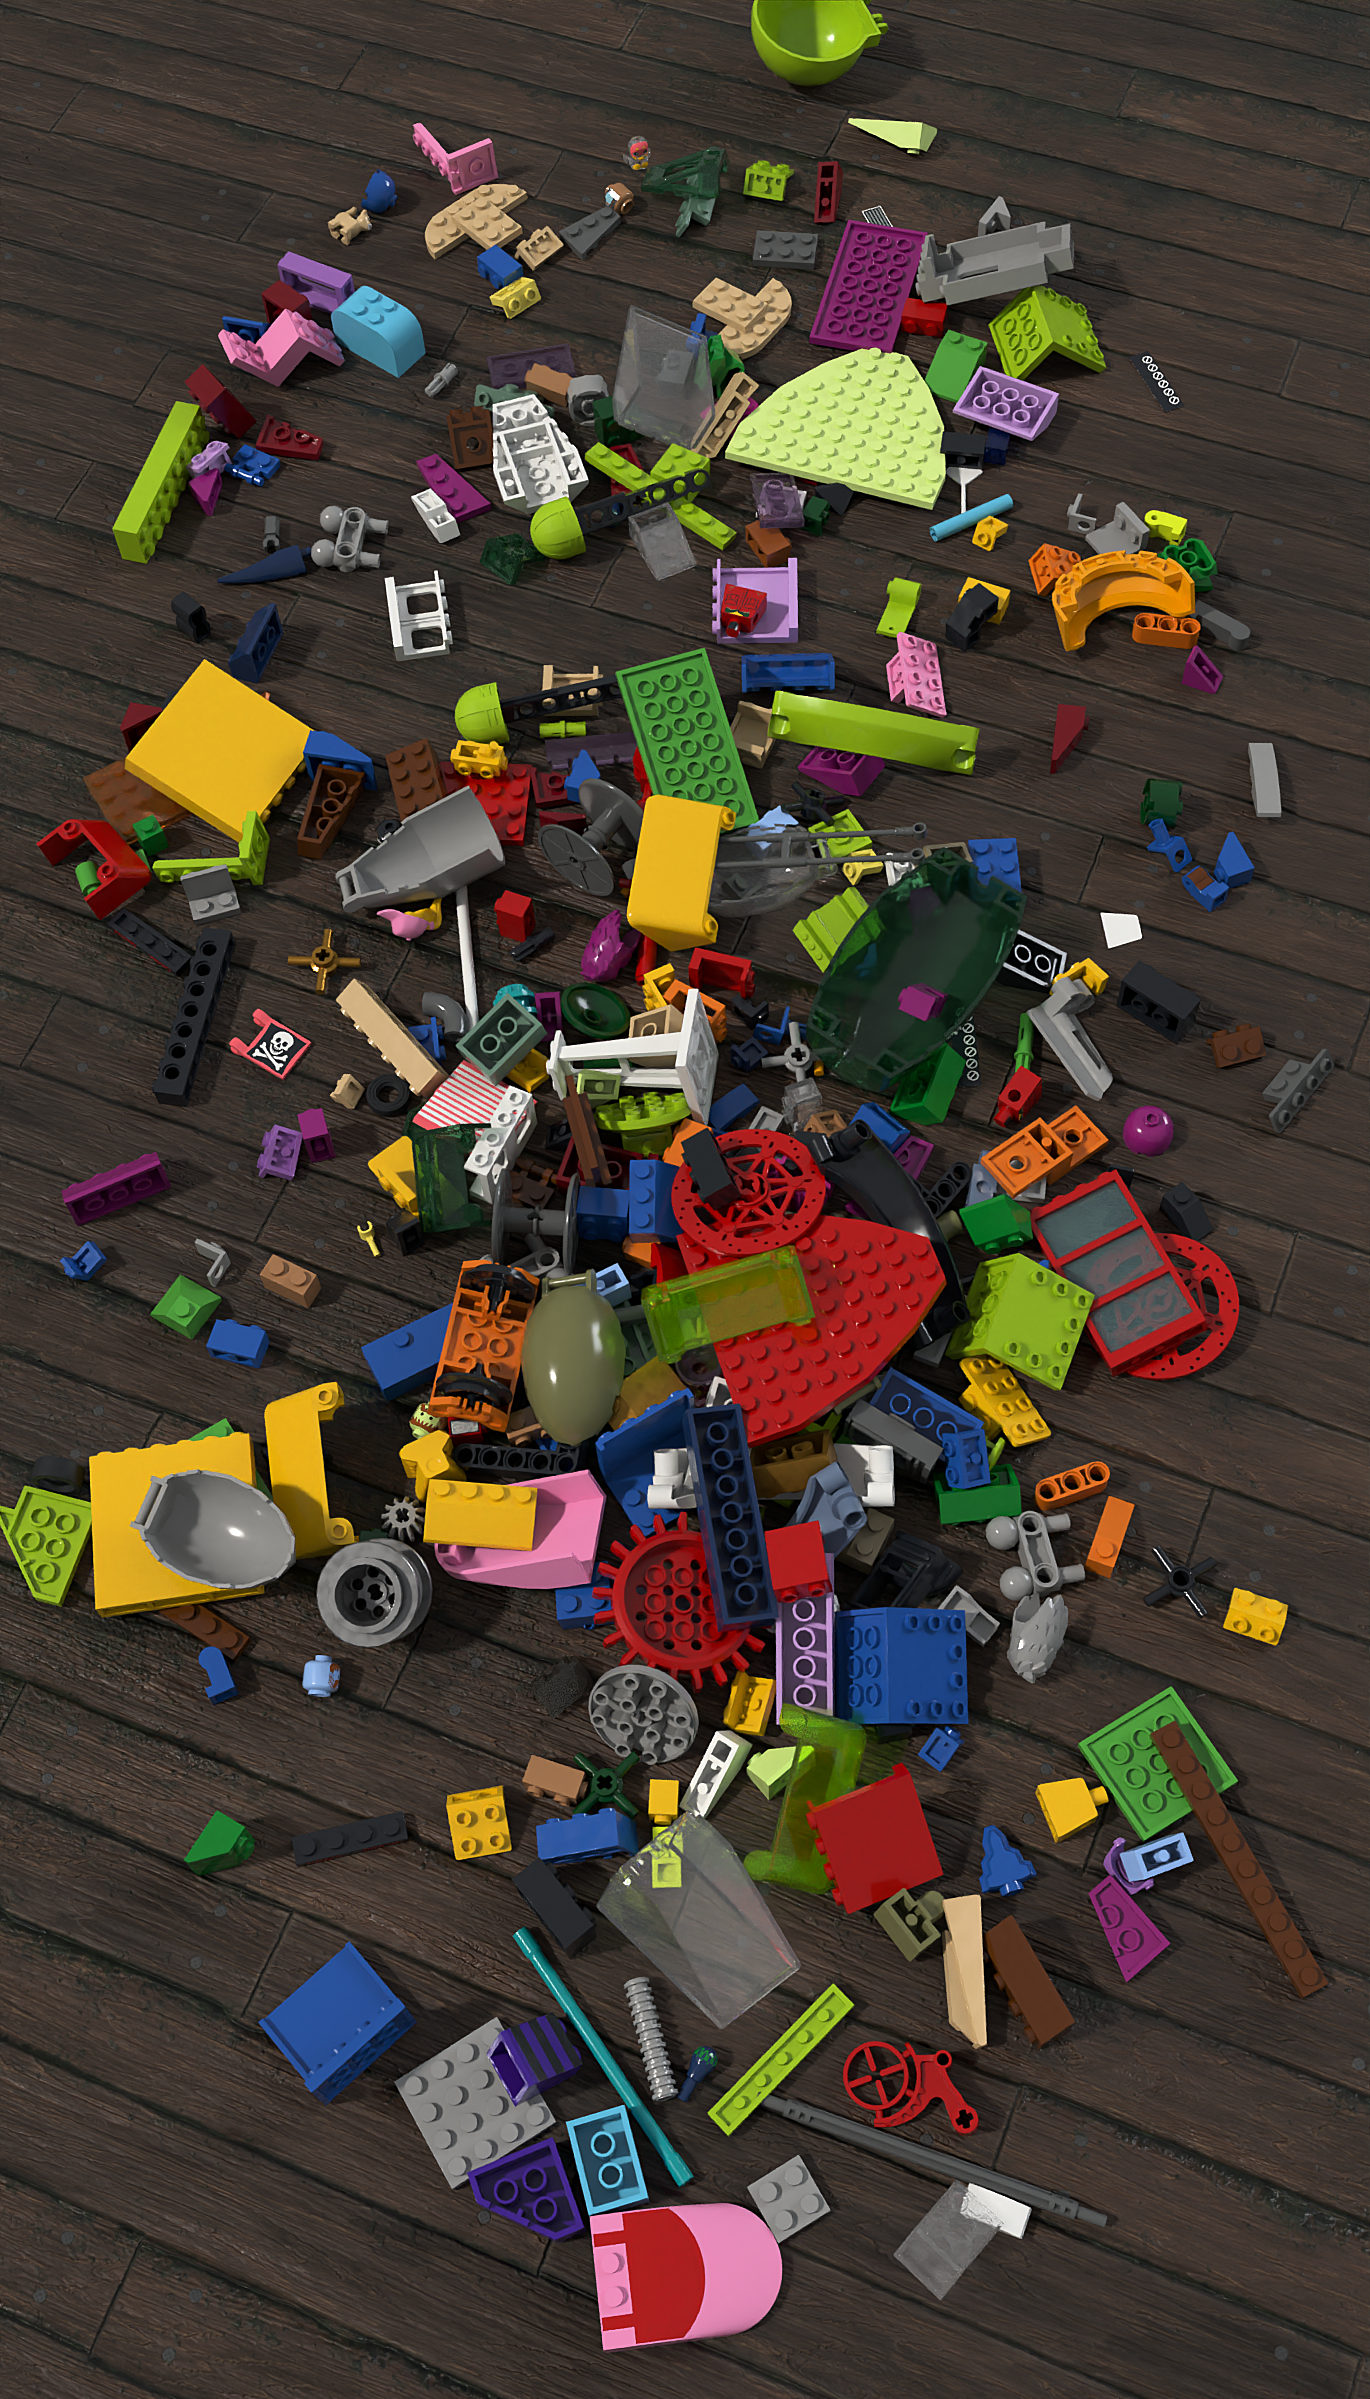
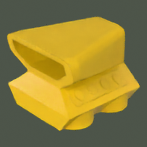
[399,1430,467,1503]

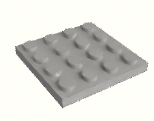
[394,2017,557,2190]

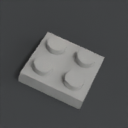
[747,2155,831,2244]

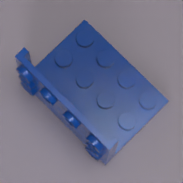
[595,1388,697,1539]
[835,1607,968,1725]
[258,1941,417,2105]

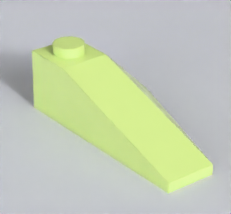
[848,118,937,155]

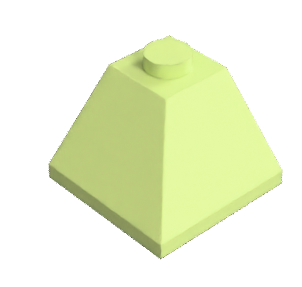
[747,1745,812,1800]

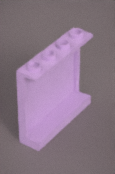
[712,558,798,644]

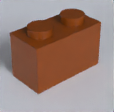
[745,516,792,568]

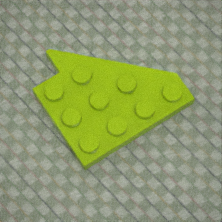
[0,1485,92,1607]

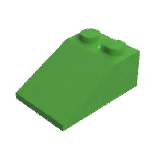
[924,330,987,403]

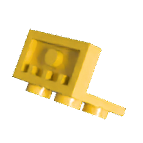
[642,963,675,1011]
[446,1785,512,1860]

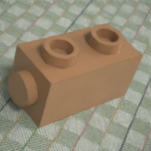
[524,363,573,407]
[522,1755,589,1807]

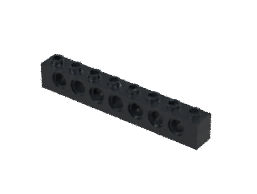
[152,927,236,1107]

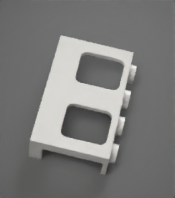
[385,571,453,662]
[464,1086,537,1204]

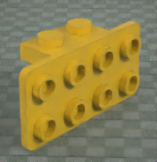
[368,1136,465,1231]
[958,1354,1051,1447]

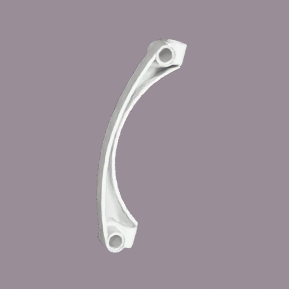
[647,1443,895,1509]

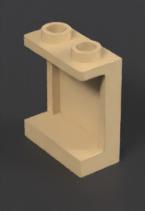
[542,665,603,716]
[730,701,776,769]

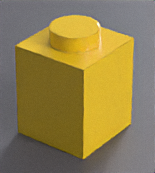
[648,1779,680,1825]

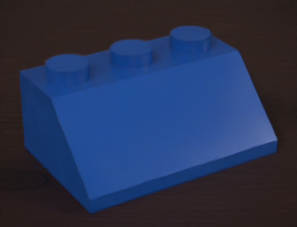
[629,1160,683,1243]

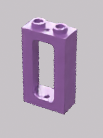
[277,251,355,314]

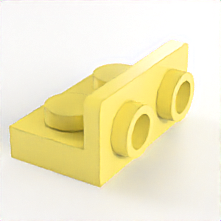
[490,277,541,319]

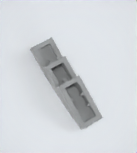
[1248,743,1281,817]

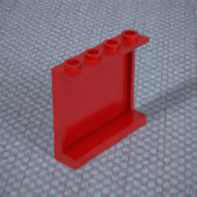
[805,1763,944,1914]

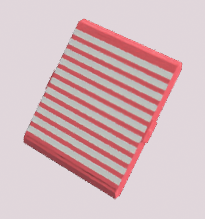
[412,1060,538,1155]

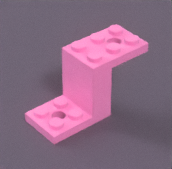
[218,309,345,387]

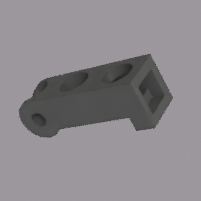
[1186,600,1250,651]

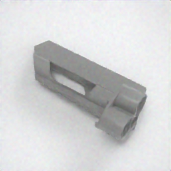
[1026,977,1113,1101]

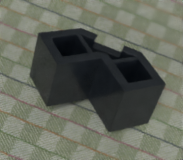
[945,583,999,653]

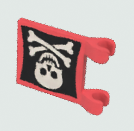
[229,1009,311,1080]

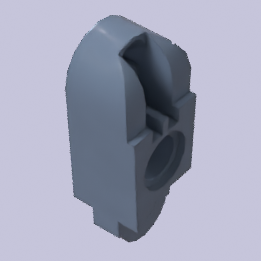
[964,1150,997,1208]

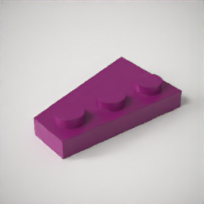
[1088,1875,1170,1983]

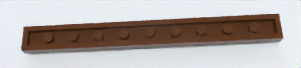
[1149,1721,1329,1998]

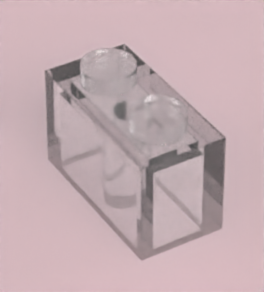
[782,1077,822,1131]

